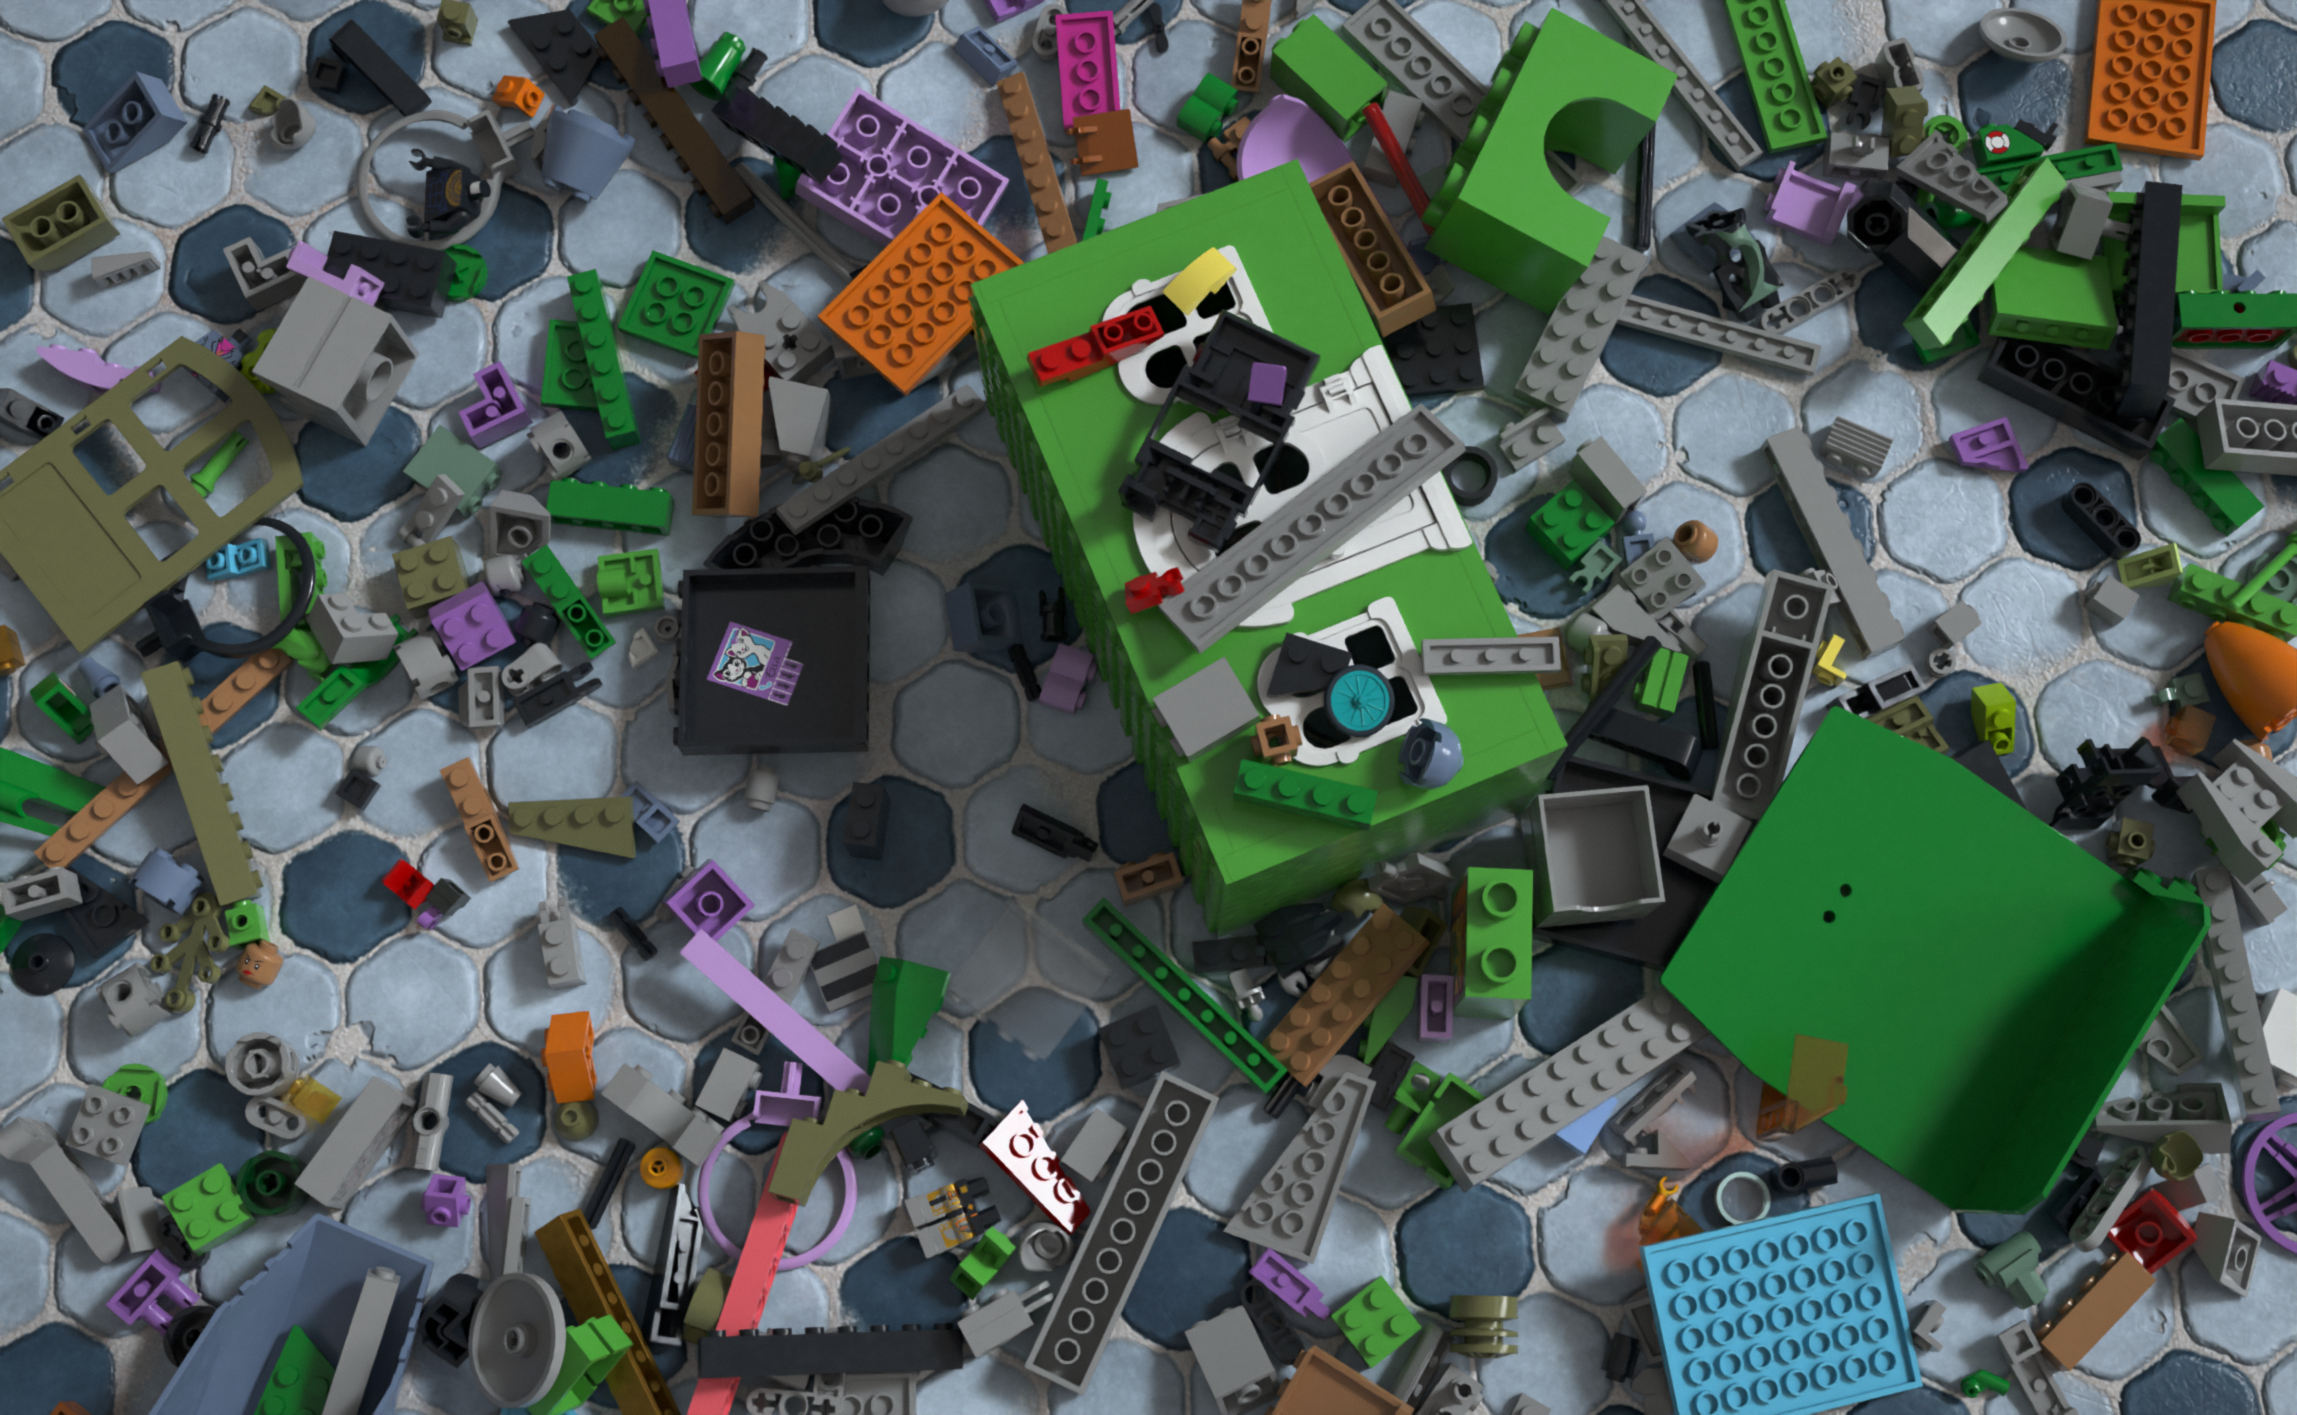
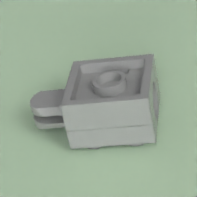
[957,1281,1056,1358]

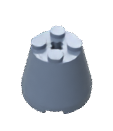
[541,104,636,204]

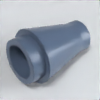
[77,657,121,698]

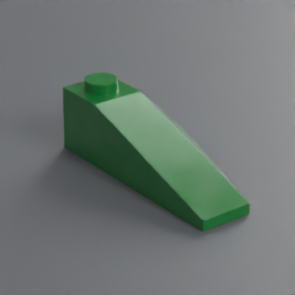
[867,956,951,1077]

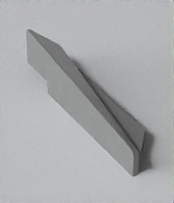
[486,1164,532,1284]

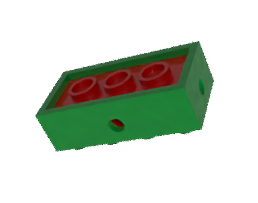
[2172,290,2297,349]

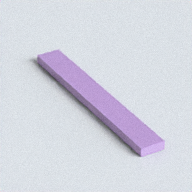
[679,929,871,1097]

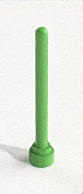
[2227,529,2297,612]

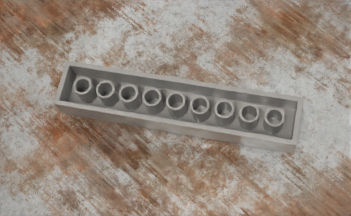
[1428,986,1710,1194]
[1024,1071,1219,1396]

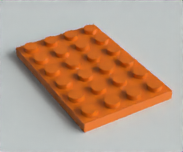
[2084,0,2217,161]
[817,192,1024,396]

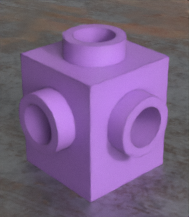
[421,1174,471,1228]

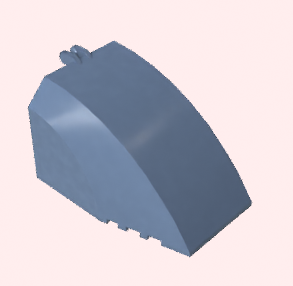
[148,1213,434,1415]

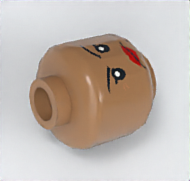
[235,940,284,989]

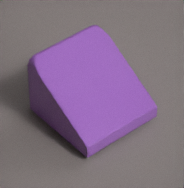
[1248,362,1287,406]

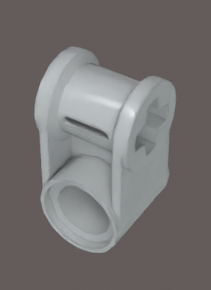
[501,643,563,697]

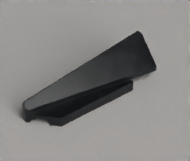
[641,1184,704,1347]

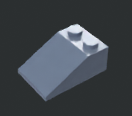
[82,72,188,174]

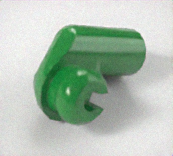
[1960,1369,2010,1398]

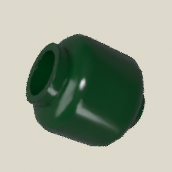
[845,1125,885,1160]

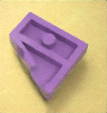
[1948,416,2029,473]

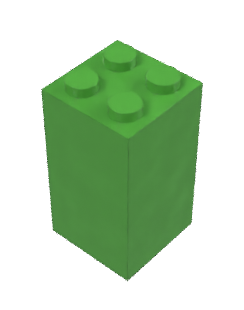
[1270,14,1388,144]

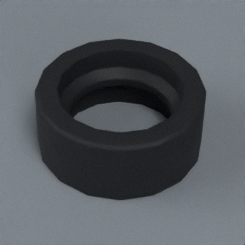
[1441,446,1498,506]

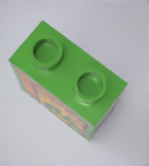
[1449,867,1533,1019]

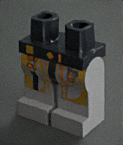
[904,1177,1002,1260]

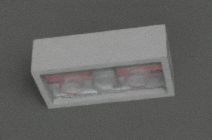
[294,1076,419,1209]

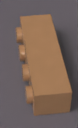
[2035,1252,2156,1371]

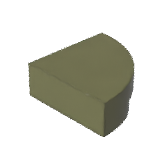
[248,85,287,116]

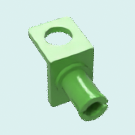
[1384,1061,1441,1135]

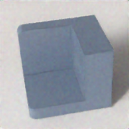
[1407,235,1446,275]

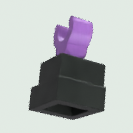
[416,878,471,930]

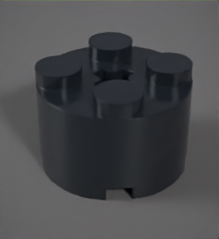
[163,1306,219,1367]

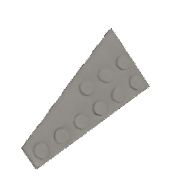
[1223,1071,1376,1264]

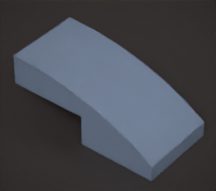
[620,780,680,844]

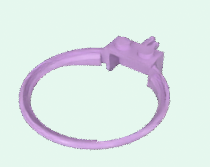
[697,1061,857,1271]

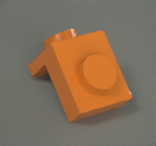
[491,75,545,117]

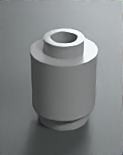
[744,765,780,812]

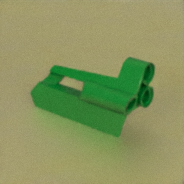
[0,747,106,836]

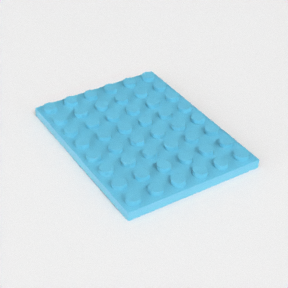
[1639,1193,1923,1415]

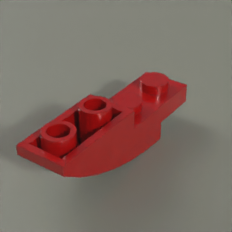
[1026,306,1164,387]

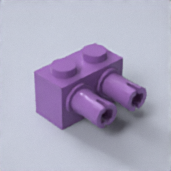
[105,1248,201,1338]

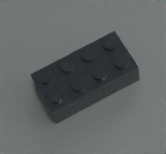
[323,231,457,318]

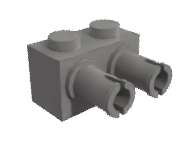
[1414,1363,1484,1415]

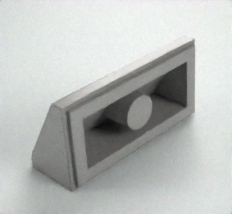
[116,1187,165,1255]

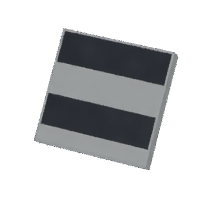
[810,931,878,1013]

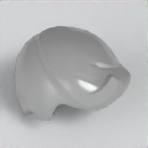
[270,98,316,151]
[1018,1222,1076,1272]

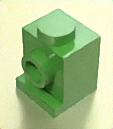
[225,900,270,950]

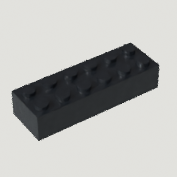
[1977,336,2176,460]

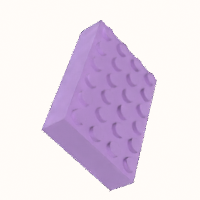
[795,87,1009,248]

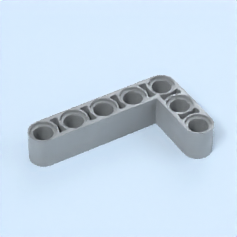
[0,1116,129,1264]

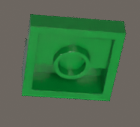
[2123,867,2204,904]

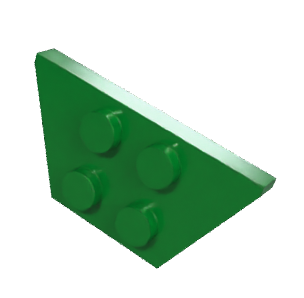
[254,1324,336,1415]

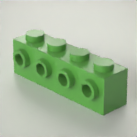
[2167,563,2297,643]

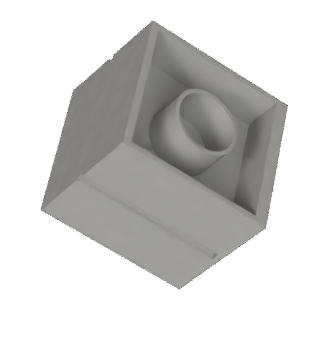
[252,276,419,447]
[1520,785,1665,928]

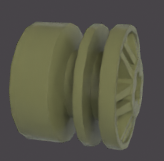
[1449,1295,1518,1358]

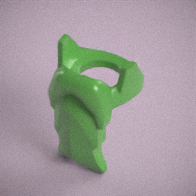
[272,629,334,684]

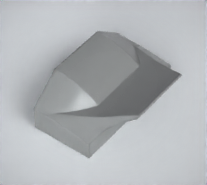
[458,666,505,729]

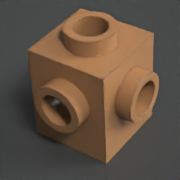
[1250,715,1302,767]

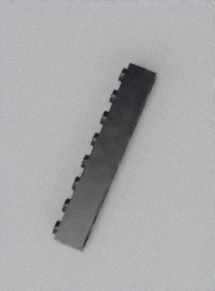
[698,1323,963,1379]

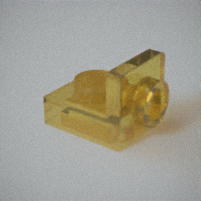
[288,1073,342,1124]

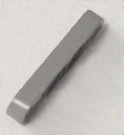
[1758,268,1861,335]
[2069,1145,2152,1252]

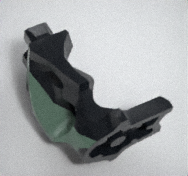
[1685,208,1784,322]

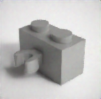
[1822,131,1890,181]

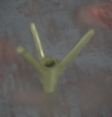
[792,447,851,484]

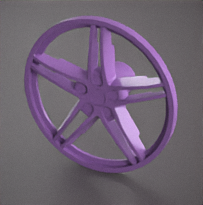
[2241,1112,2297,1255]

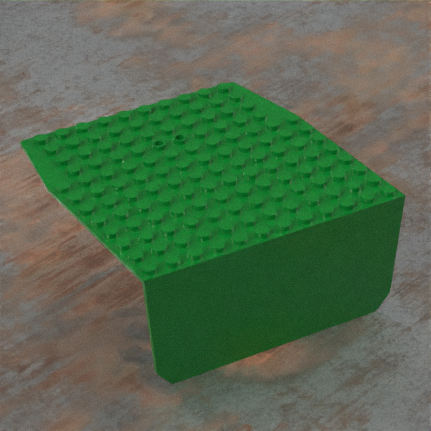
[1659,706,2211,1215]

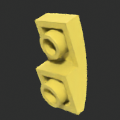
[1162,247,1237,316]

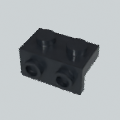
[2048,1167,2108,1239]

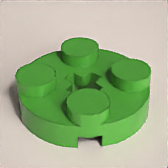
[102,1063,168,1126]

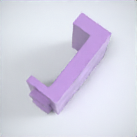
[1763,160,1857,247]
[286,240,385,306]

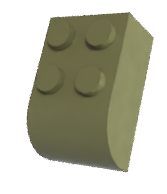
[1,174,120,271]

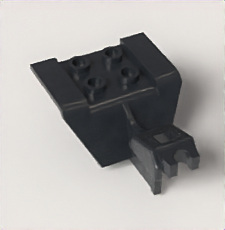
[2049,737,2209,831]

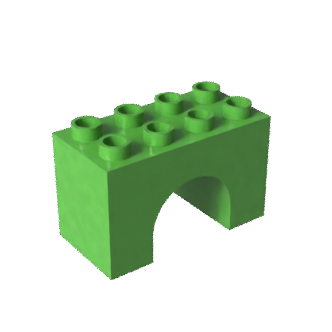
[1421,7,1678,315]

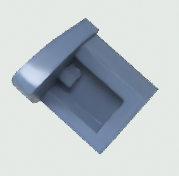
[2222,269,2266,294]

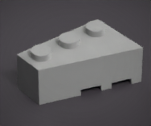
[89,684,169,785]

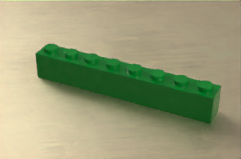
[1082,897,1288,1097]

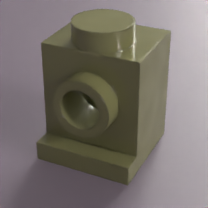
[437,0,478,46]

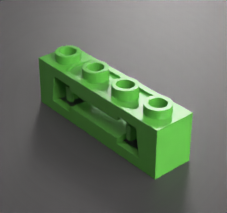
[275,532,328,660]

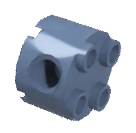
[127,847,204,916]

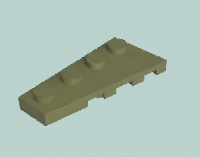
[508,796,636,858]

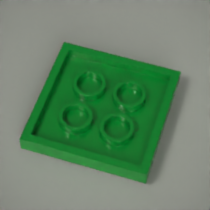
[618,250,735,360]

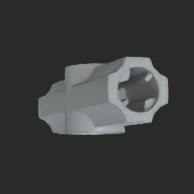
[408,1072,454,1171]

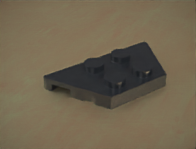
[508,9,602,107]

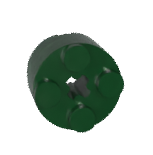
[236,1150,310,1218]

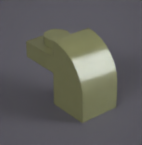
[683,1268,733,1345]

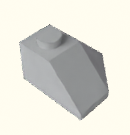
[490,490,551,561]

